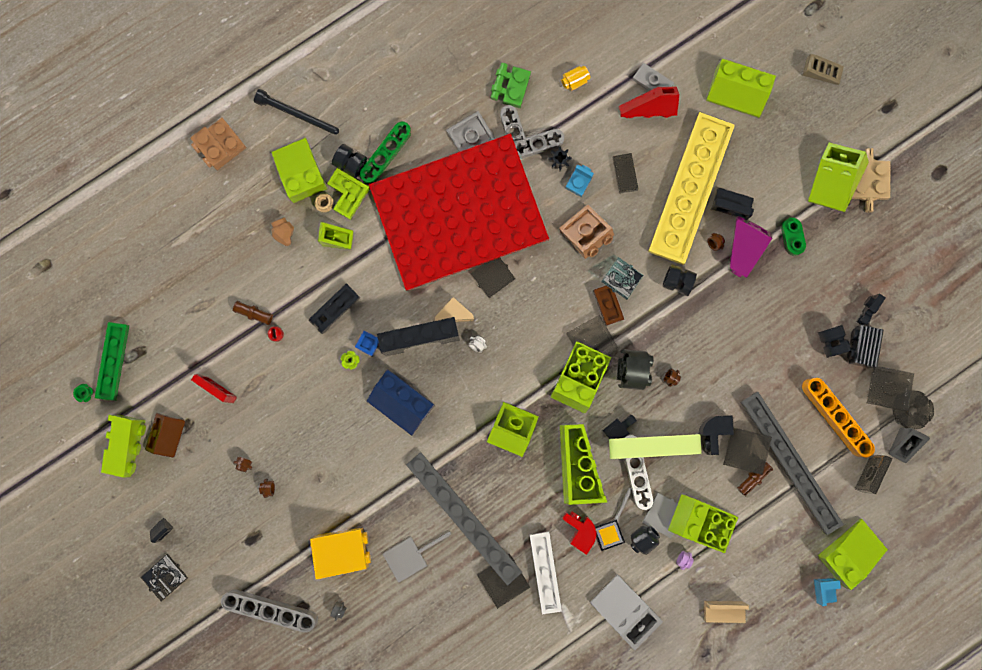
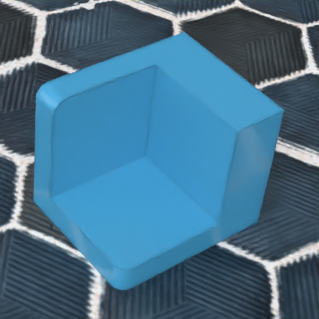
[814,578,841,606]

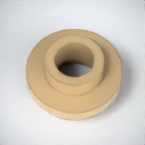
[314,194,334,213]

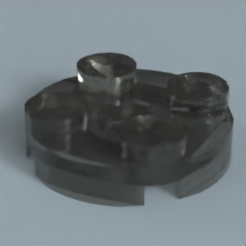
[892,390,934,429]

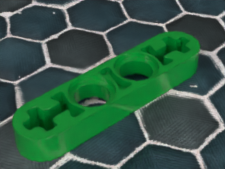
[360,121,411,184]

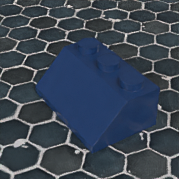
[366,369,435,436]

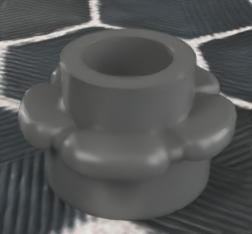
[330,601,346,621]

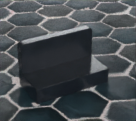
[711,188,754,220]

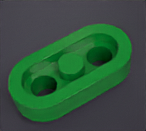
[781,218,806,256]

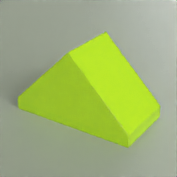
[318,222,353,249]

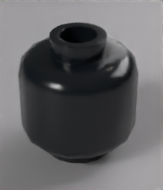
[630,525,660,555]

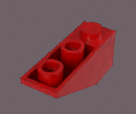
[619,86,680,118]

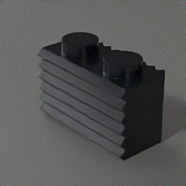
[847,325,884,368]

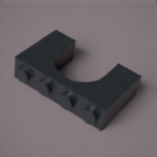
[377,317,460,357]

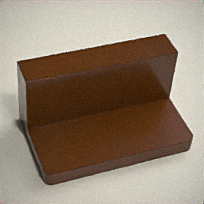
[145,413,185,458]

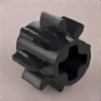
[548,147,572,172]

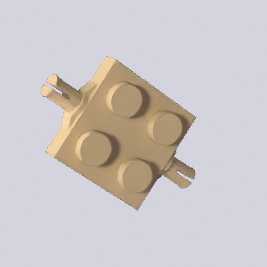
[852,148,890,213]

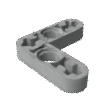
[500,105,564,159]

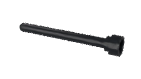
[254,89,339,135]

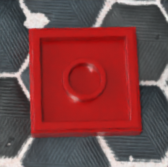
[191,374,237,403]

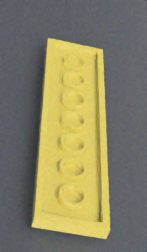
[648,112,735,265]

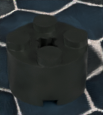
[617,349,653,390]

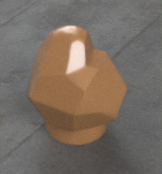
[271,217,294,246]

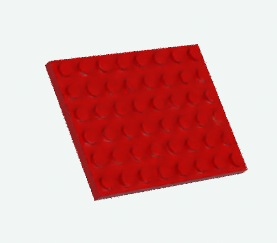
[369,133,549,291]

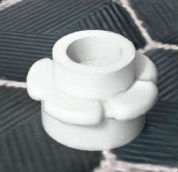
[468,336,487,353]

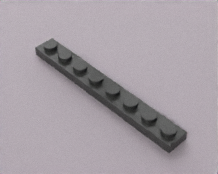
[741,392,844,535]
[406,452,522,586]

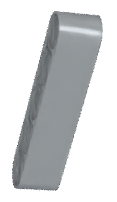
[221,589,318,632]

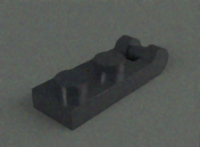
[308,283,360,334]

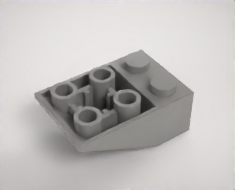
[590,574,663,650]

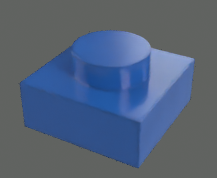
[355,331,379,356]

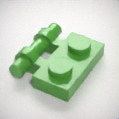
[490,63,531,109]

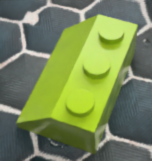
[706,59,776,118]

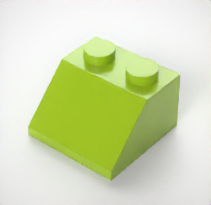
[487,402,539,457]

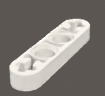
[624,435,653,510]

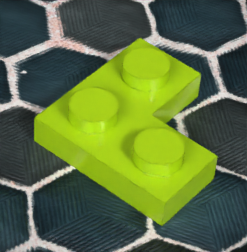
[327,168,370,220]

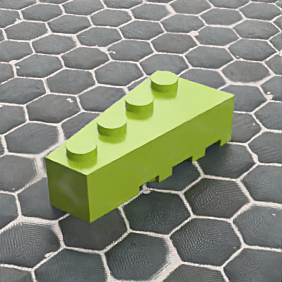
[560,424,607,505]

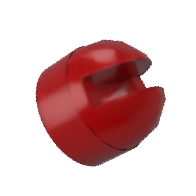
[267,326,284,342]

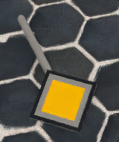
[595,487,632,551]

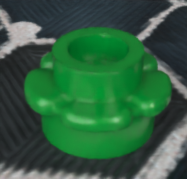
[73,384,93,402]

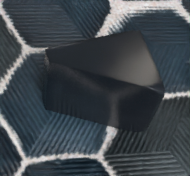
[150,518,173,543]

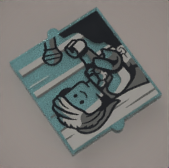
[601,257,644,300]

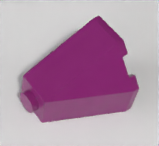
[730,216,773,278]

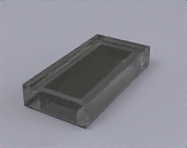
[612,153,639,194]

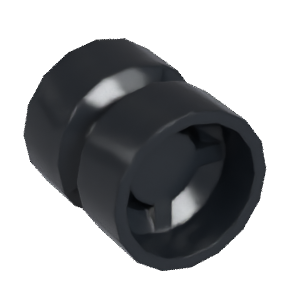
[331,144,367,178]
[662,264,697,296]
[818,325,851,358]

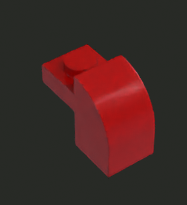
[562,511,596,555]

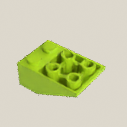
[808,143,869,212]
[550,341,611,413]
[668,494,738,553]

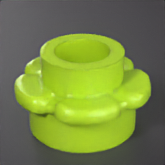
[341,351,360,370]

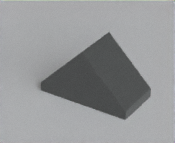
[889,428,930,463]

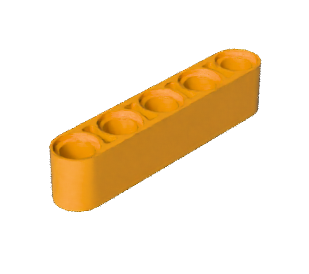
[802,378,875,457]

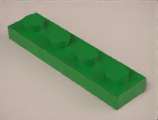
[94,322,130,401]

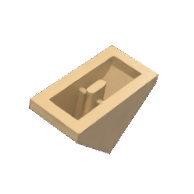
[435,297,474,322]

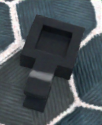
[602,415,637,439]

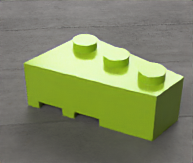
[101,415,146,478]

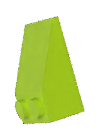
[271,138,328,203]
[817,519,888,590]

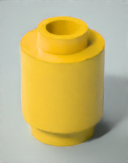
[561,66,590,91]

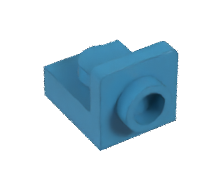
[565,165,594,197]

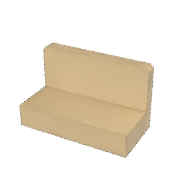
[704,601,749,623]

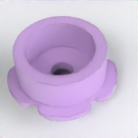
[676,551,694,570]

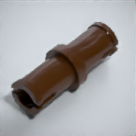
[233,301,273,325]
[737,461,773,497]

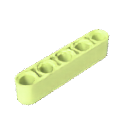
[609,434,702,459]

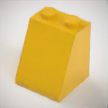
[310,528,371,579]

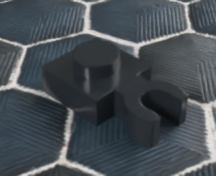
[856,293,886,325]

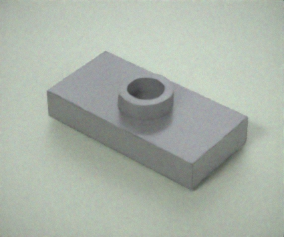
[632,63,674,91]

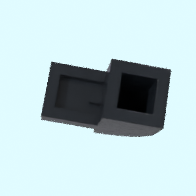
[698,415,734,455]

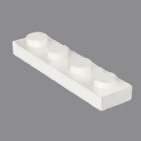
[530,531,562,614]

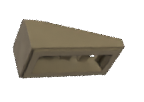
[802,54,844,85]

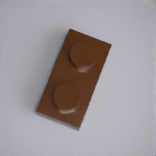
[593,284,624,326]

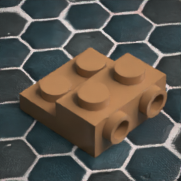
[191,118,247,170]
[559,205,614,259]

